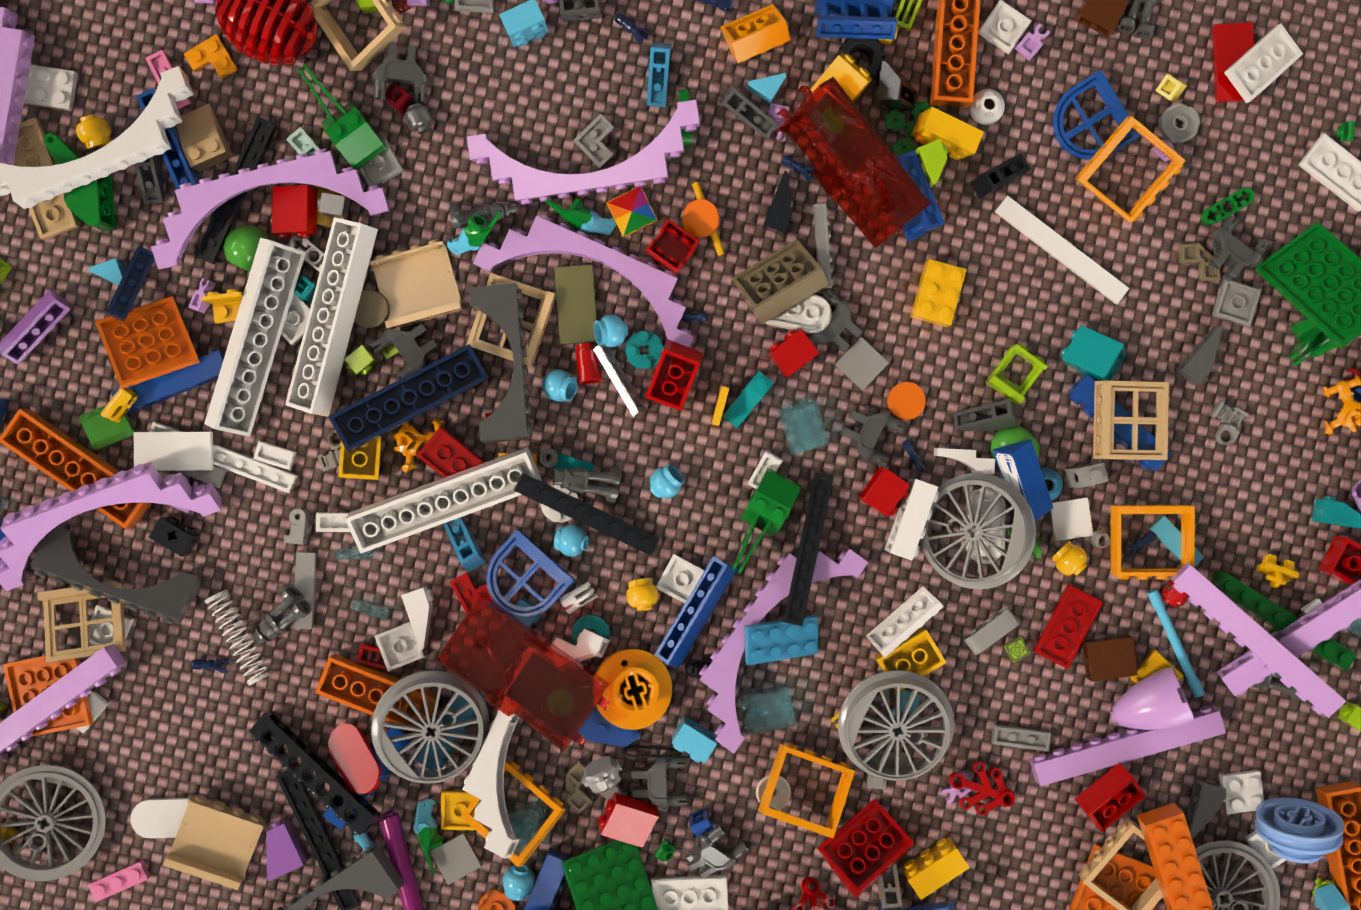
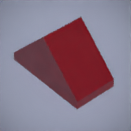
[380,83,414,116]

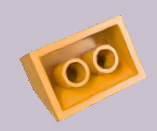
[720,4,791,63]

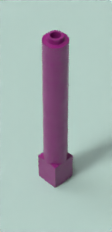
[379,810,424,910]

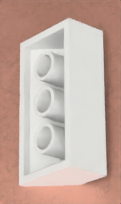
[884,478,939,560]

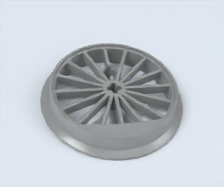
[920,473,1036,589]
[838,670,955,781]
[371,671,490,783]
[0,765,106,881]
[1195,841,1280,910]

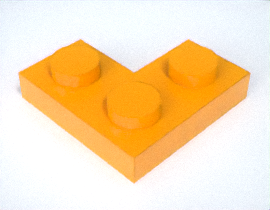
[184,34,238,79]

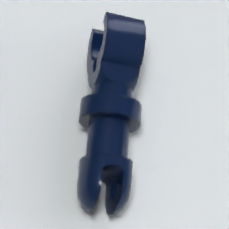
[697,0,734,13]
[615,13,649,43]
[782,155,817,182]
[681,311,708,322]
[902,439,927,475]
[1121,532,1157,557]
[191,659,230,673]

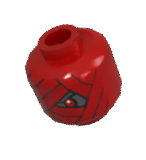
[1161,579,1190,608]

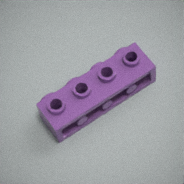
[0,289,70,365]

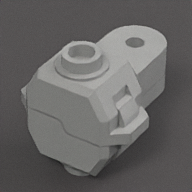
[581,756,624,801]

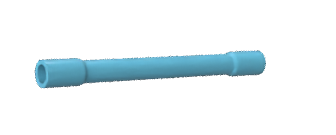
[1147,588,1205,698]

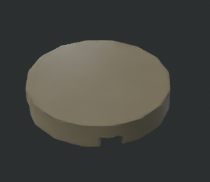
[354,290,390,329]

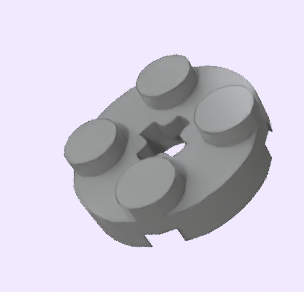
[1158,103,1200,144]

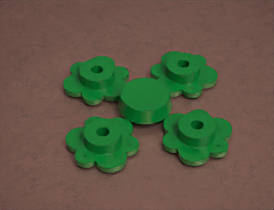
[885,101,931,157]

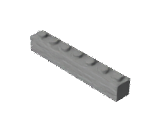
[813,204,834,290]

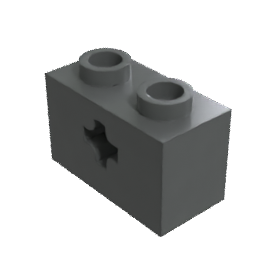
[559,0,601,22]

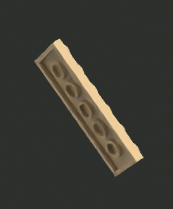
[13,118,80,240]

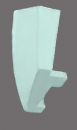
[286,127,320,156]

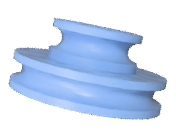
[1255,797,1344,863]

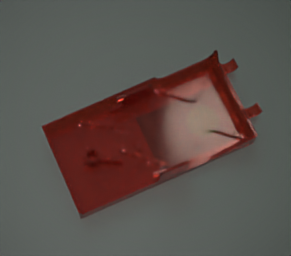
[775,76,931,249]
[435,595,610,752]

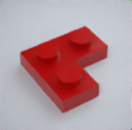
[450,572,494,616]

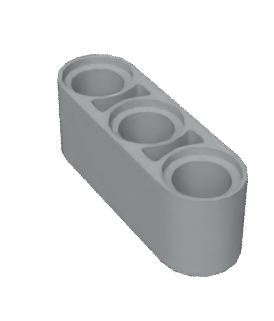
[963,606,1020,655]

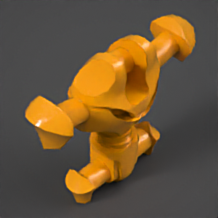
[1323,375,1361,435]
[392,419,445,473]

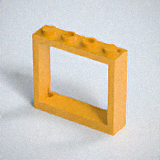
[1074,116,1186,223]
[1111,505,1195,580]
[758,742,855,838]
[460,760,566,867]

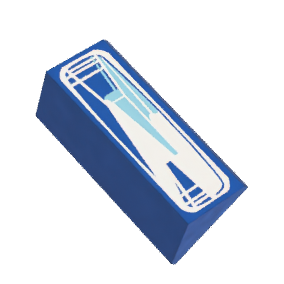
[993,439,1053,521]

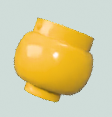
[76,114,112,149]
[1052,541,1088,576]
[626,578,659,611]

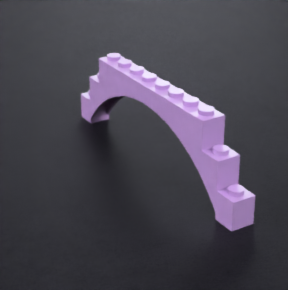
[0,7,35,165]
[467,100,700,205]
[151,149,390,270]
[473,215,694,347]
[0,462,222,591]
[699,549,869,754]

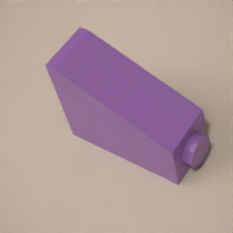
[266,818,309,881]

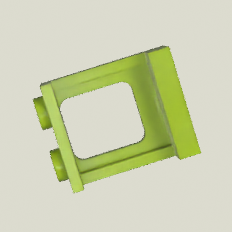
[985,344,1048,405]

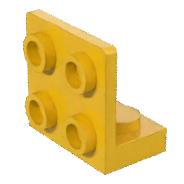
[201,289,244,324]

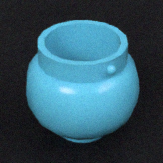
[593,315,628,347]
[542,369,578,402]
[650,464,684,499]
[554,524,589,557]
[503,864,535,901]

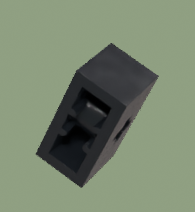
[149,516,200,557]

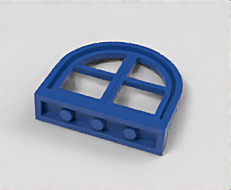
[1052,70,1141,160]
[486,529,576,617]

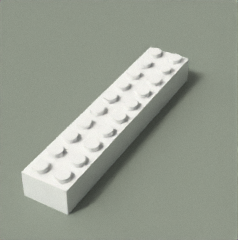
[285,217,378,417]
[204,238,306,437]
[345,447,543,553]

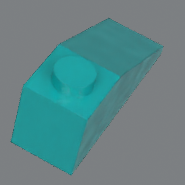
[722,371,774,428]
[1312,496,1361,529]

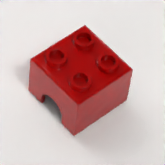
[646,218,700,276]
[768,328,819,378]
[858,467,910,517]

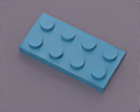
[744,615,818,665]

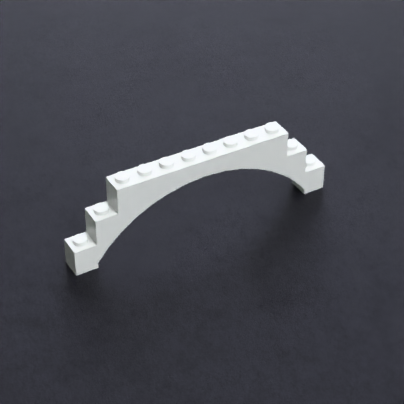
[0,66,194,209]
[462,629,610,858]

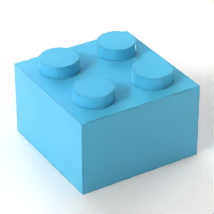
[499,0,549,47]
[672,715,717,763]

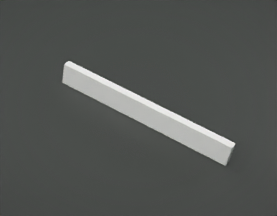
[995,195,1129,304]
[149,421,298,493]

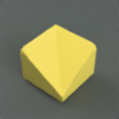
[1155,74,1187,102]

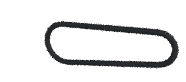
[622,745,690,759]

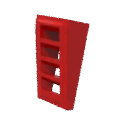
[356,642,394,671]

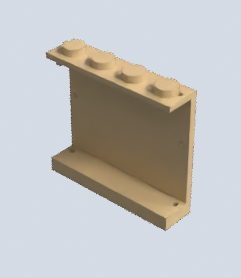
[369,239,464,330]
[163,795,266,890]

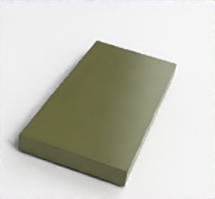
[554,265,597,344]

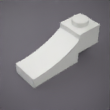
[934,448,995,474]

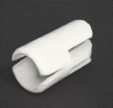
[560,581,598,614]

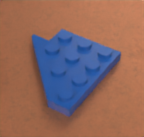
[548,675,641,747]

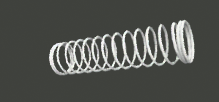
[204,590,271,685]

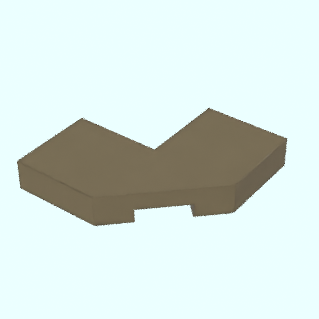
[1178,243,1221,282]
[565,759,593,814]

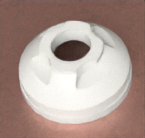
[969,89,1005,125]
[756,775,791,810]

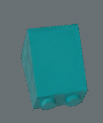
[1061,325,1126,381]

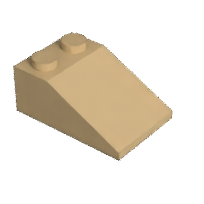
[176,103,234,172]

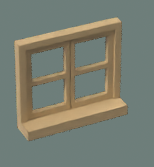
[466,273,556,367]
[1093,381,1169,460]
[37,581,126,663]

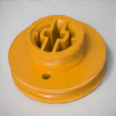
[592,649,672,730]

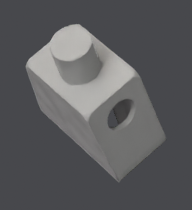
[1064,461,1108,488]

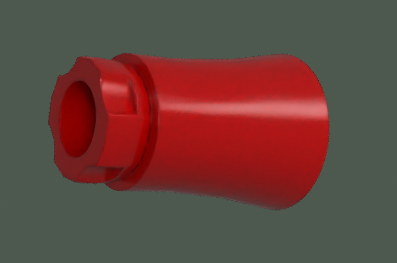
[576,342,604,385]

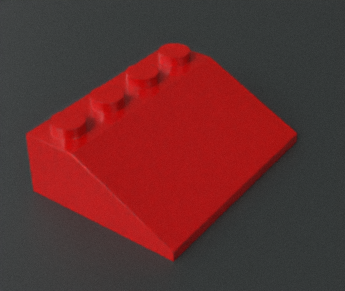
[817,798,914,898]

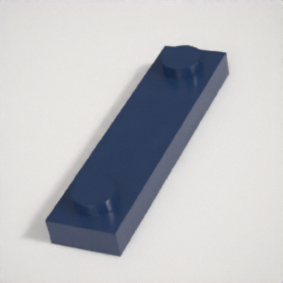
[105,246,155,322]

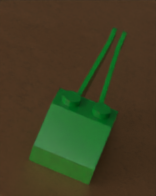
[297,64,387,170]
[43,133,116,231]
[1288,316,1338,366]
[732,467,801,574]

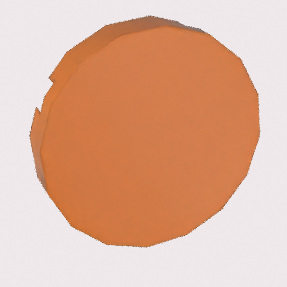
[682,199,721,238]
[887,382,926,420]
[478,889,516,910]

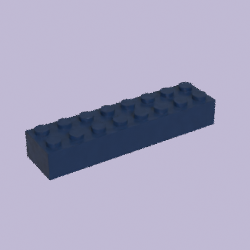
[328,344,488,453]

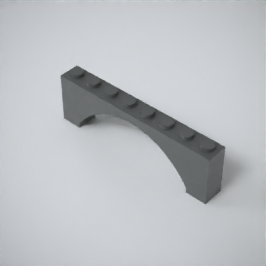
[469,283,533,444]
[30,526,202,624]
[275,845,405,910]

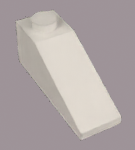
[401,586,434,650]

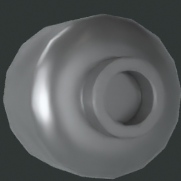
[404,103,433,134]

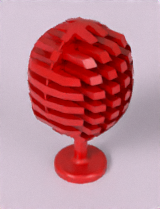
[176,0,317,66]

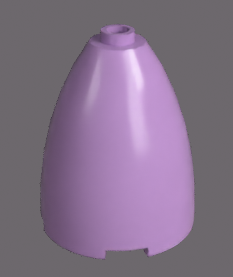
[1110,667,1196,730]

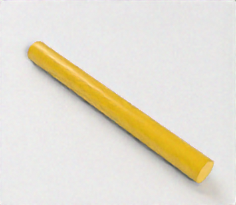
[692,182,725,256]

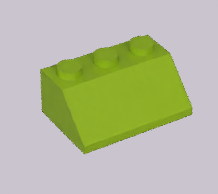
[915,139,948,188]

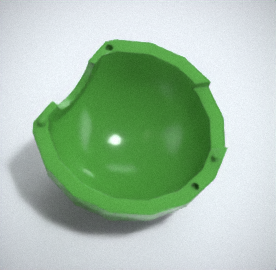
[223,225,272,272]
[990,425,1040,467]

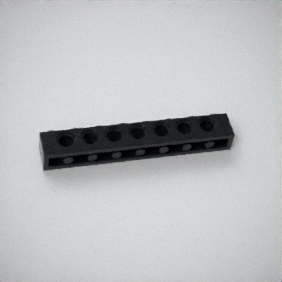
[249,712,381,835]

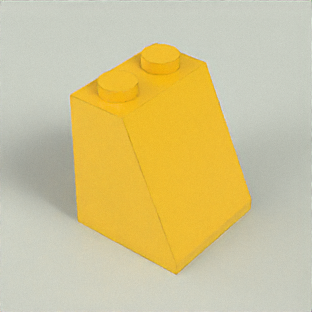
[809,53,872,109]

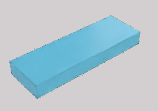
[1149,516,1204,567]

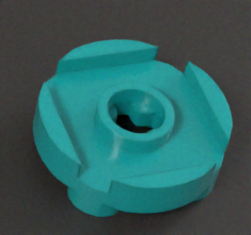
[625,331,663,369]
[572,614,610,646]

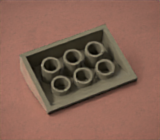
[732,239,829,324]

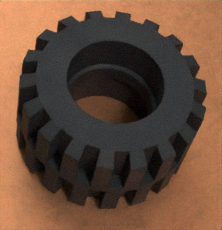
[836,38,886,85]

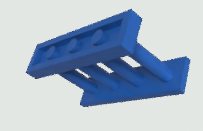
[814,0,897,40]
[878,151,945,242]

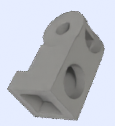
[284,508,310,545]

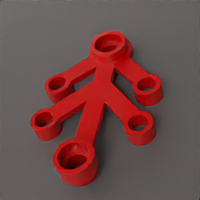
[948,761,1015,816]
[791,877,836,910]

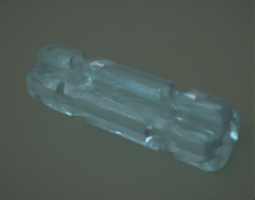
[335,549,374,560]
[351,600,390,620]

